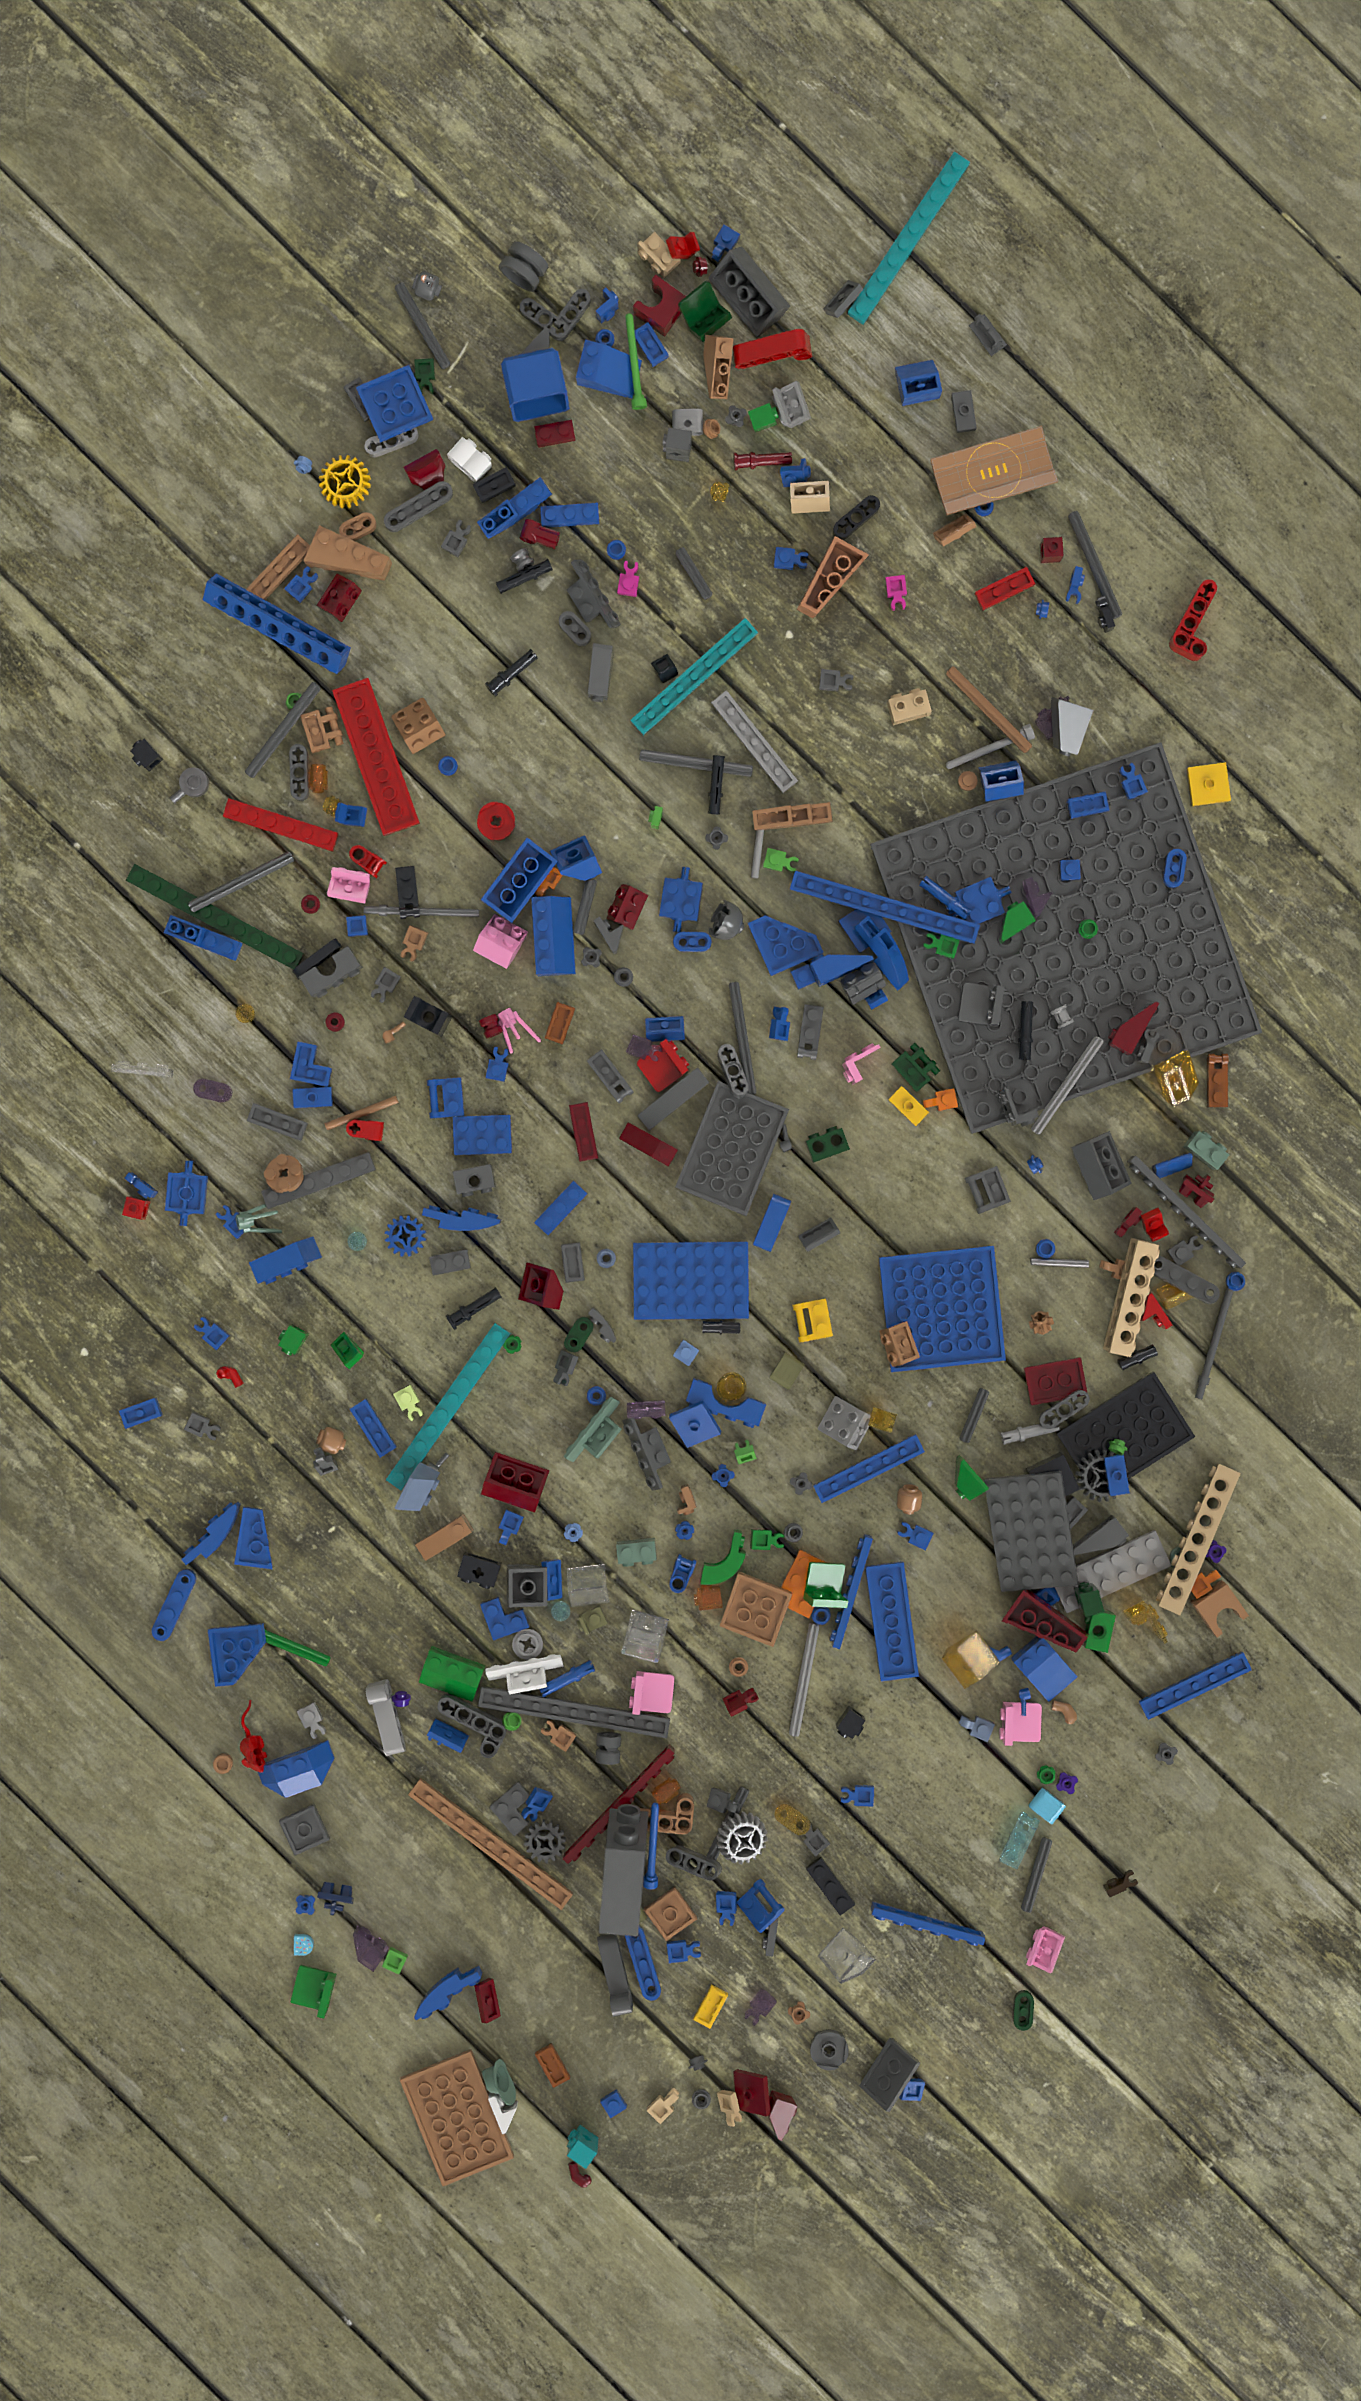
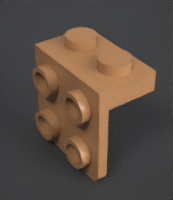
[392,698,445,754]

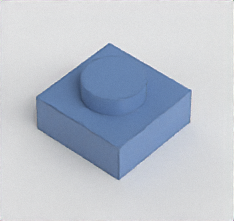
[673,1339,699,1366]

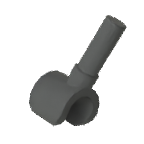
[779,1124,792,1152]
[428,1453,449,1471]

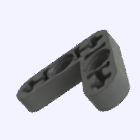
[520,289,591,341]

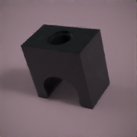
[404,995,453,1037]
[1025,1452,1080,1497]

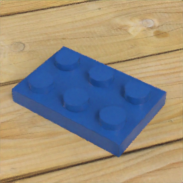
[453,1115,512,1155]

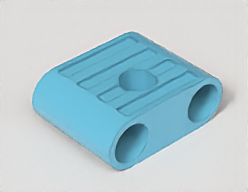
[1028,1787,1066,1824]

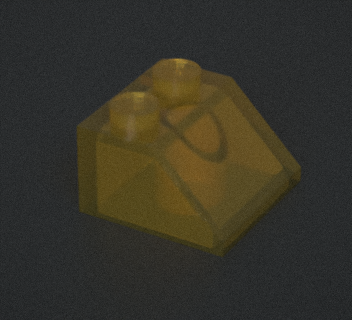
[942,1631,1000,1689]

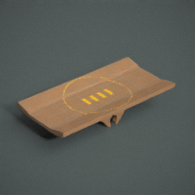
[930,426,1058,515]

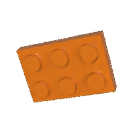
[780,1549,827,1618]

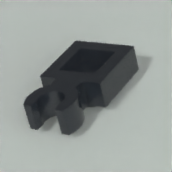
[1095,596,1115,633]

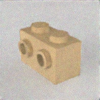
[790,481,830,513]
[887,688,932,725]

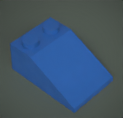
[576,340,642,399]
[810,954,873,987]
[1011,1636,1077,1702]

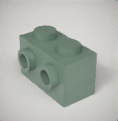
[1183,1131,1229,1170]
[616,1538,657,1567]

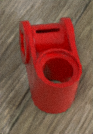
[349,845,387,879]
[346,1120,384,1141]

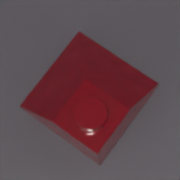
[518,1262,564,1310]

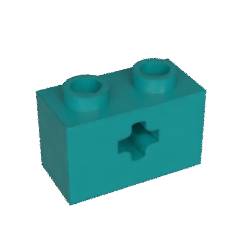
[567,2125,599,2169]

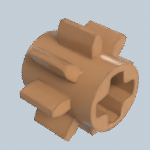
[1029,1311,1054,1335]

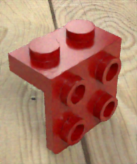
[637,1039,689,1092]

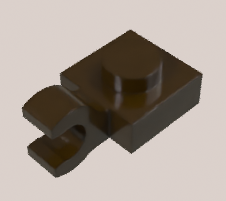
[1103,1870,1138,1898]

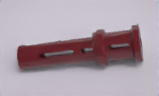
[733,451,792,471]

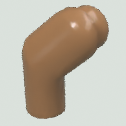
[1052,1700,1077,1724]

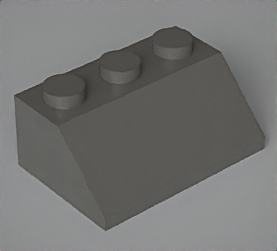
[1071,1131,1132,1200]

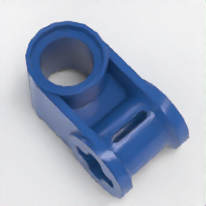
[669,1554,697,1593]

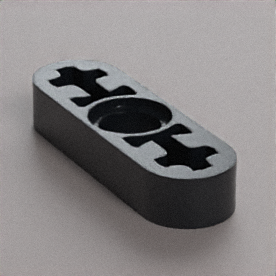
[833,495,880,540]
[292,938,342,980]

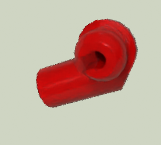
[216,1366,244,1388]

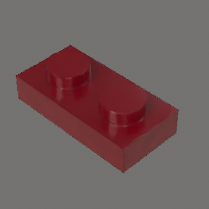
[534,420,576,448]
[474,1978,501,2024]

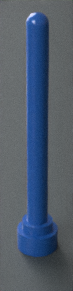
[643,1803,659,1889]

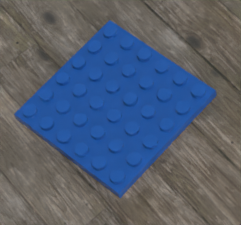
[879,1246,1006,1372]

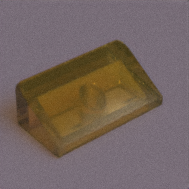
[1156,1284,1194,1310]

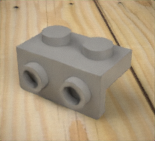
[772,381,811,428]

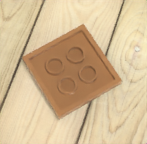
[720,1572,793,1647]

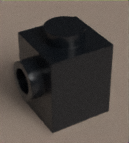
[130,738,164,772]
[836,1706,866,1739]

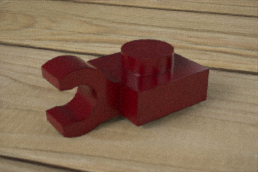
[722,1688,759,1717]

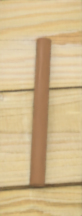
[324,1096,399,1130]

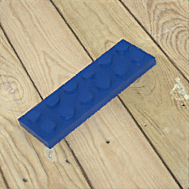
[865,1561,919,1681]

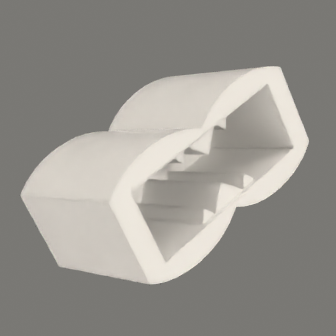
[447,437,492,483]

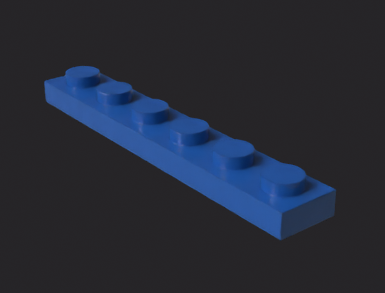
[813,1434,925,1503]
[829,1534,873,1649]
[1139,1651,1252,1720]
[871,1902,985,1946]

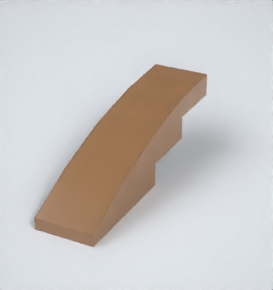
[752,802,833,830]

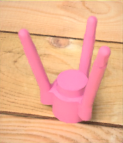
[497,1008,541,1053]

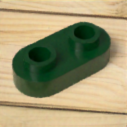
[564,1317,594,1353]
[1013,1990,1034,2031]

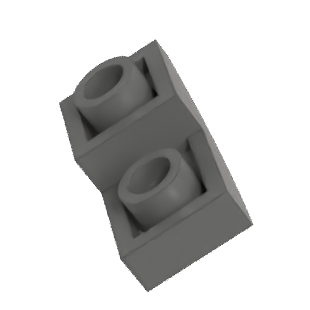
[588,1307,617,1343]

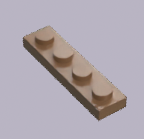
[246,534,310,600]

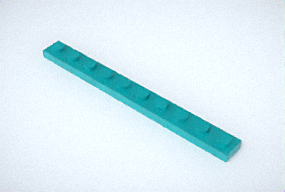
[847,151,970,325]
[386,1323,511,1491]

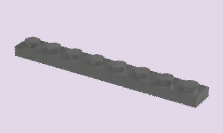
[1127,1155,1246,1268]

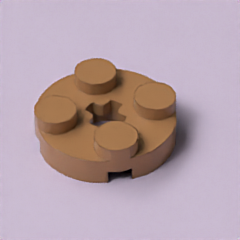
[264,1154,304,1193]

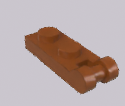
[1207,1053,1229,1107]

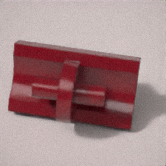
[1179,1174,1215,1208]

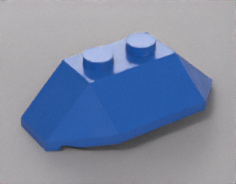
[258,1740,335,1798]

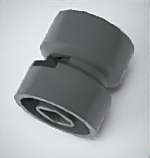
[595,1732,621,1765]

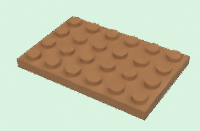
[400,2049,514,2186]

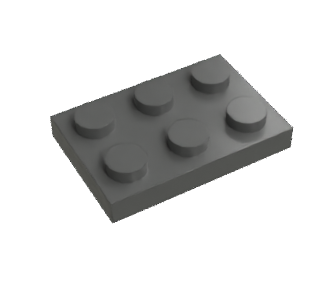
[859,2038,920,2112]

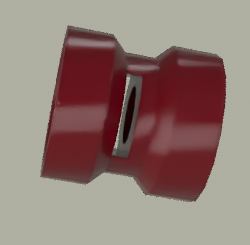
[479,1014,504,1039]

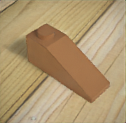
[415,1513,474,1561]

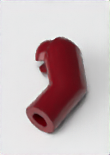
[568,2161,592,2188]

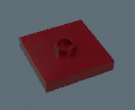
[733,2069,771,2117]

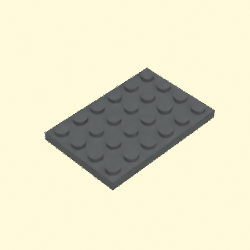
[675,1081,789,1216]
[984,1471,1078,1592]

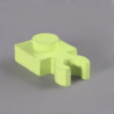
[393,1385,423,1421]

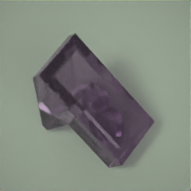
[1022,877,1052,918]

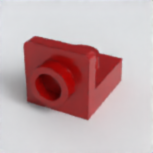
[666,232,700,259]
[1141,1207,1169,1242]

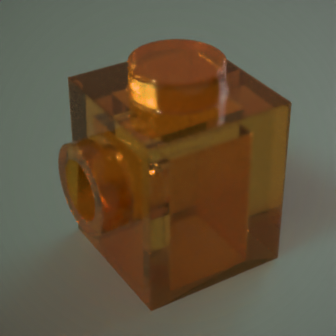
[694,1585,722,1611]

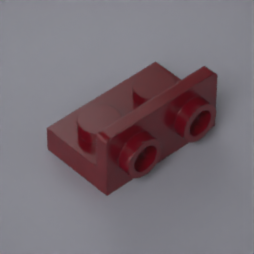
[316,573,362,622]

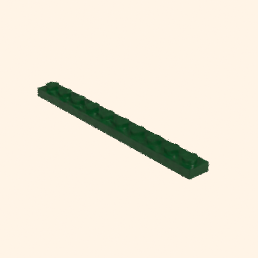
[125,864,305,970]

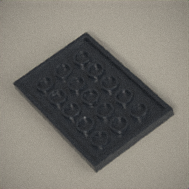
[1056,1372,1195,1497]

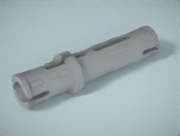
[1000,1421,1060,1445]

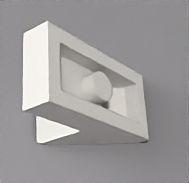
[488,2092,518,2134]

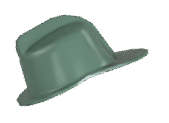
[482,2059,516,2105]

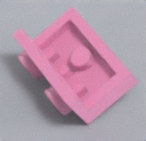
[327,867,370,903]
[1026,1926,1065,1973]

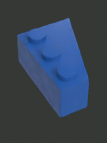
[249,1237,322,1285]

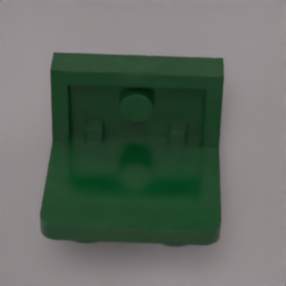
[678,281,732,342]

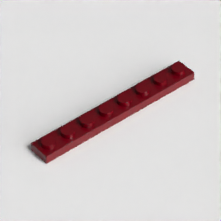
[563,1744,675,1864]

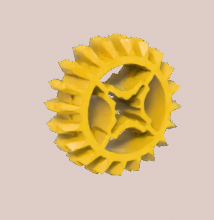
[319,455,371,509]

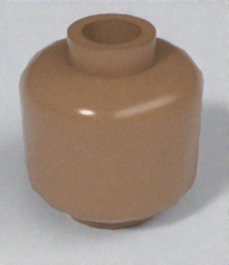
[316,1427,346,1454]
[897,1484,923,1515]

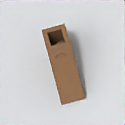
[703,335,733,399]

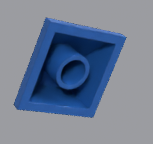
[550,835,602,881]

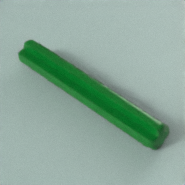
[265,1630,331,1667]

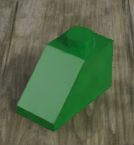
[999,901,1036,943]

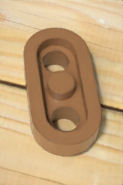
[339,512,377,541]

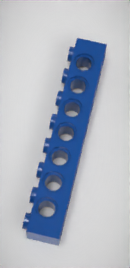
[203,573,351,674]

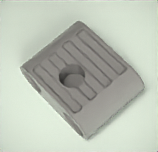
[672,409,703,436]

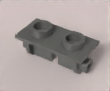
[969,314,1007,357]

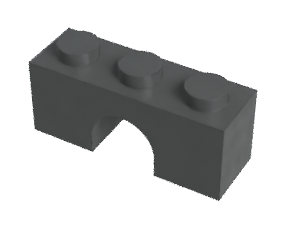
[299,946,363,998]

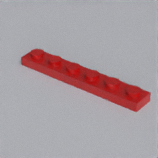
[223,798,339,852]

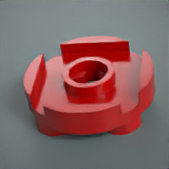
[477,802,515,841]

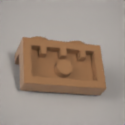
[879,1321,920,1367]

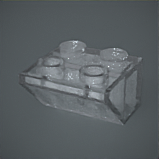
[621,1610,669,1663]

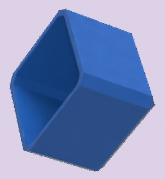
[501,348,570,422]

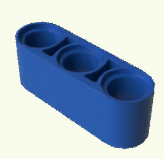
[753,1194,791,1252]

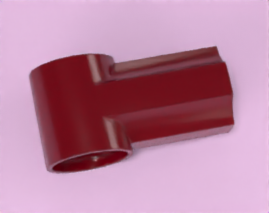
[519,519,560,550]

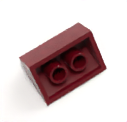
[481,1452,550,1513]

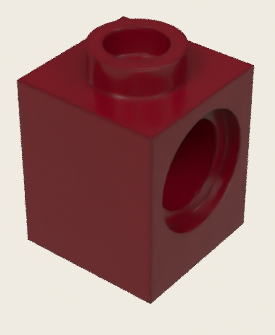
[1040,537,1064,563]

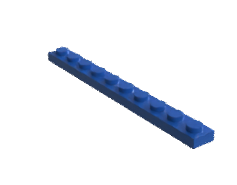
[790,871,980,944]

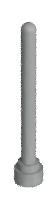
[946,724,1035,769]

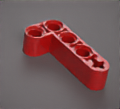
[733,329,812,369]
[1169,579,1217,661]

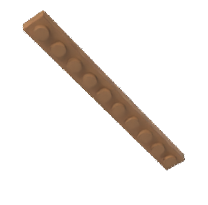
[408,1778,573,1910]

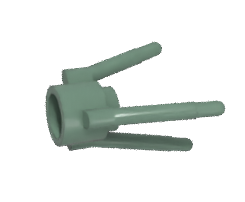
[236,1204,282,1233]

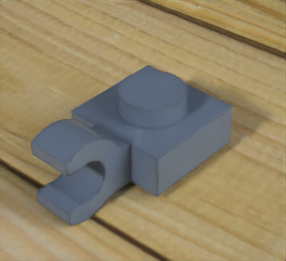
[959,1716,995,1742]

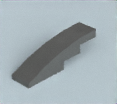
[637,1067,709,1130]

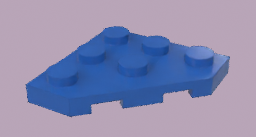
[748,915,824,976]
[208,1623,266,1687]

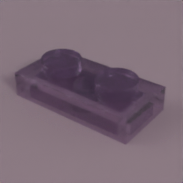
[627,1400,666,1419]

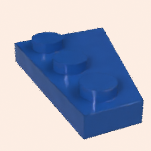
[234,1506,273,1569]

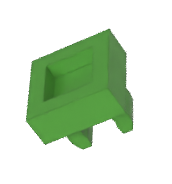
[734,1440,757,1464]

